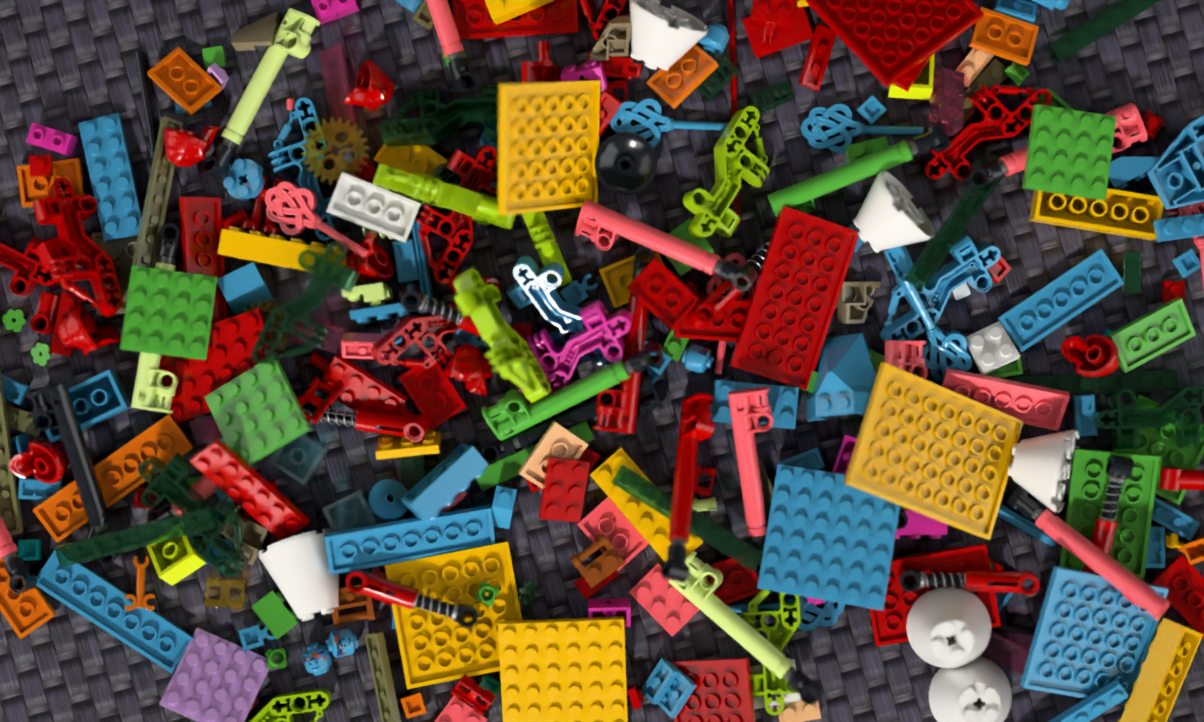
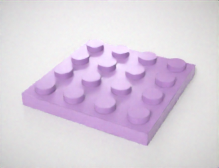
[159,628,270,722]

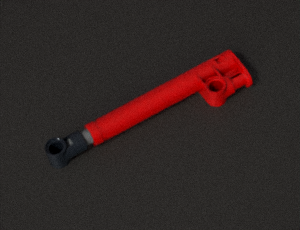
[593,246,653,434]
[661,393,715,583]

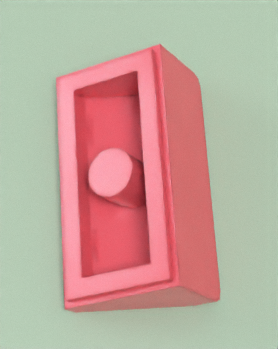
[341,333,384,359]

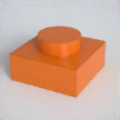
[401,692,427,719]

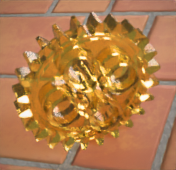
[301,117,370,185]

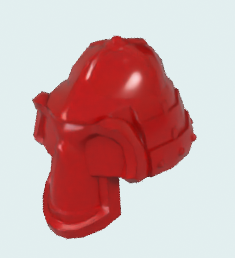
[342,60,394,111]
[164,125,220,167]
[348,231,394,282]
[57,306,122,356]
[1061,334,1120,377]
[443,343,492,396]
[9,439,69,483]

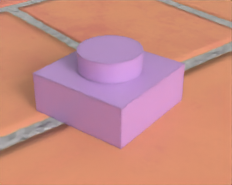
[206,63,229,89]

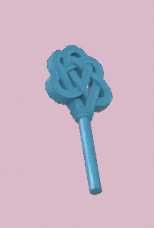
[610,98,729,147]
[800,103,923,154]
[902,277,972,382]
[727,595,845,631]

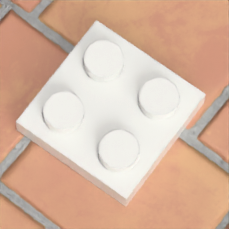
[965,321,1020,375]

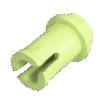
[692,497,717,514]

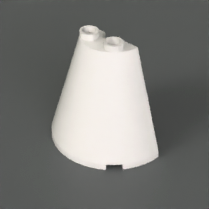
[258,528,339,622]

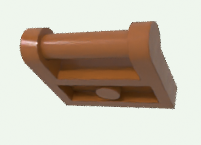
[570,533,625,588]
[332,584,376,627]

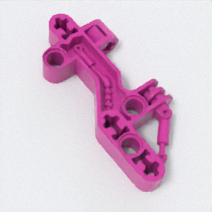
[518,300,633,404]

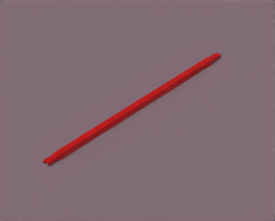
[727,0,741,224]

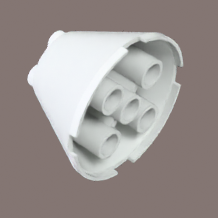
[630,0,709,71]
[853,171,935,253]
[1008,430,1080,513]
[906,586,991,668]
[928,656,1012,722]

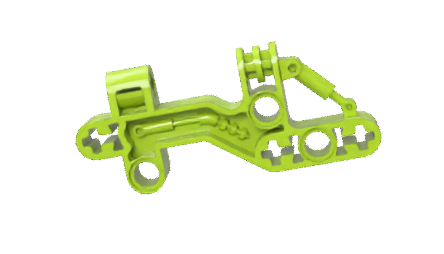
[683,106,770,239]
[498,155,573,289]
[372,164,516,229]
[453,268,551,402]
[740,589,801,715]
[245,688,332,722]

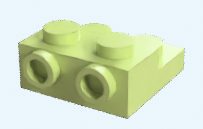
[341,282,393,307]

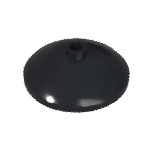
[595,132,657,195]

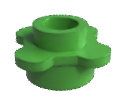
[475,582,499,606]
[265,648,287,670]

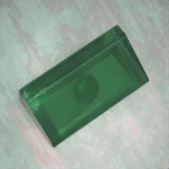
[1123,252,1143,294]

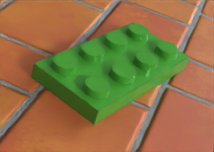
[1107,297,1196,373]

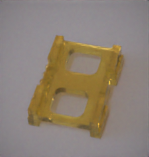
[204,577,247,610]

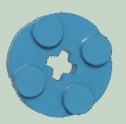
[223,159,265,201]

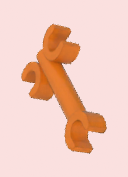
[124,556,155,611]

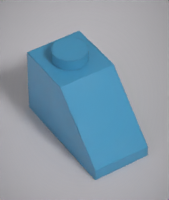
[491,485,518,529]

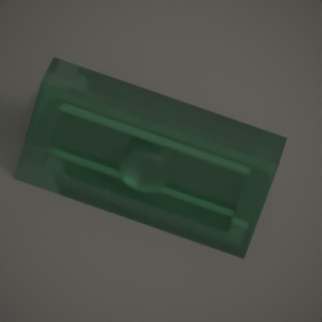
[401,454,426,489]

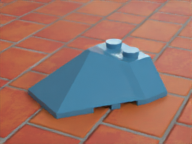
[1147,114,1204,210]
[806,333,877,422]

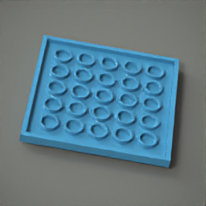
[757,464,900,611]
[1020,565,1169,705]

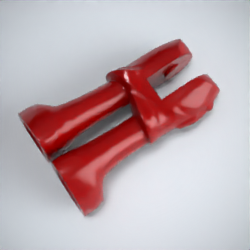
[241,175,283,236]

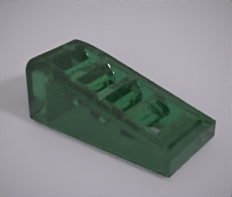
[697,56,739,101]
[749,80,795,115]

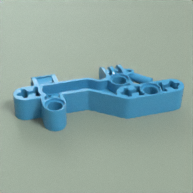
[268,97,338,242]
[880,234,1001,343]
[506,256,622,367]

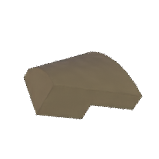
[231,12,280,51]
[589,15,631,61]
[837,281,881,324]
[222,510,269,566]

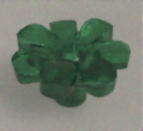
[517,579,539,606]

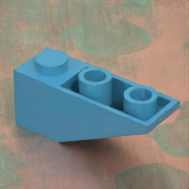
[1107,156,1160,190]

